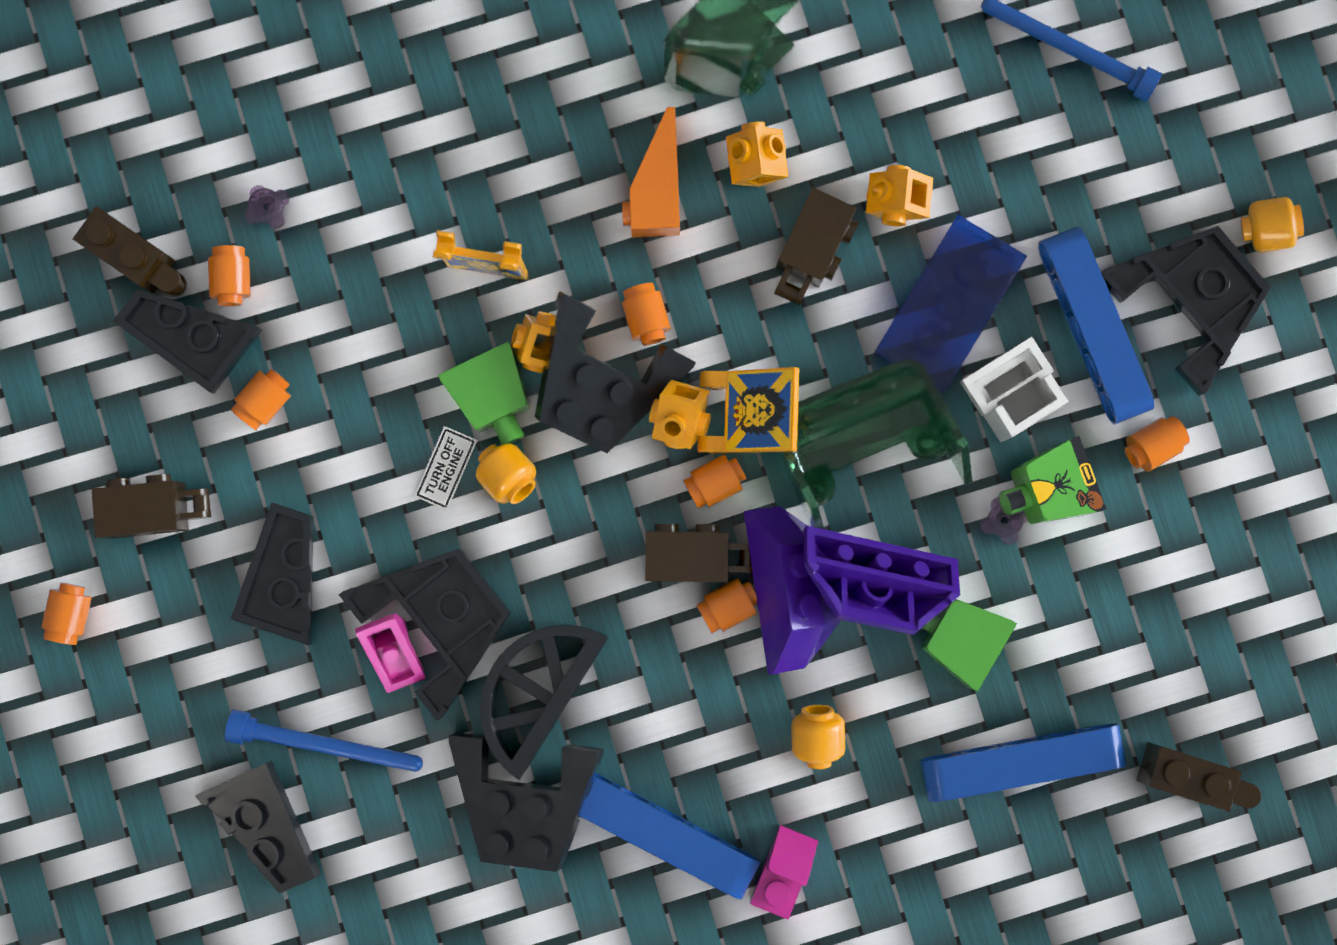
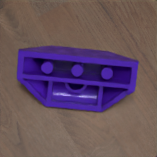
[744,506,840,675]
[803,526,960,635]

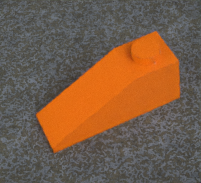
[622,107,680,237]

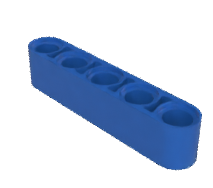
[1038,227,1154,425]
[920,723,1127,802]
[579,772,761,899]

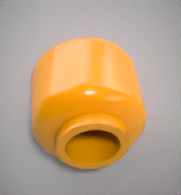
[1240,197,1304,253]
[475,443,536,504]
[791,705,845,769]

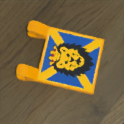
[432,230,528,280]
[697,367,799,454]

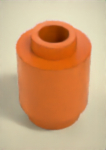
[208,245,251,307]
[622,283,671,346]
[231,369,291,430]
[1125,416,1190,472]
[683,454,747,509]
[696,578,757,633]
[41,583,92,645]

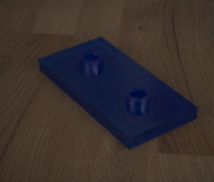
[873,215,1027,395]

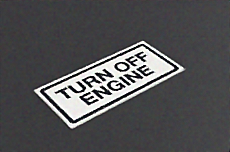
[414,426,477,510]

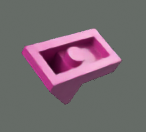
[355,614,426,693]
[749,825,818,920]

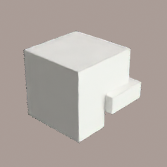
[960,337,1069,443]

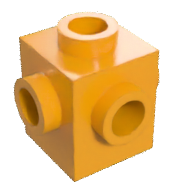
[726,122,789,187]
[866,165,933,227]
[511,311,556,374]
[649,380,711,450]

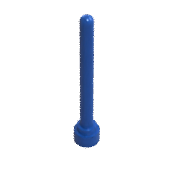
[981,0,1162,102]
[225,709,423,772]

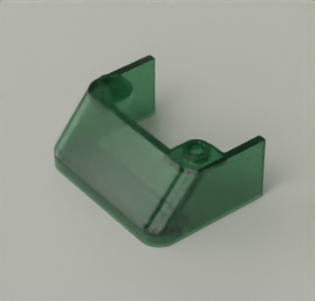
[664,0,801,98]
[780,359,973,529]

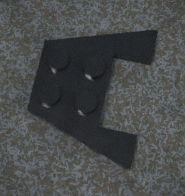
[1101,226,1271,396]
[534,291,696,453]
[339,549,511,721]
[449,733,603,872]

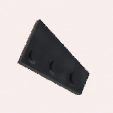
[113,289,262,394]
[231,502,313,645]
[195,761,321,894]

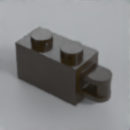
[774,187,859,306]
[73,206,187,296]
[91,474,211,539]
[645,524,753,582]
[1136,742,1261,812]

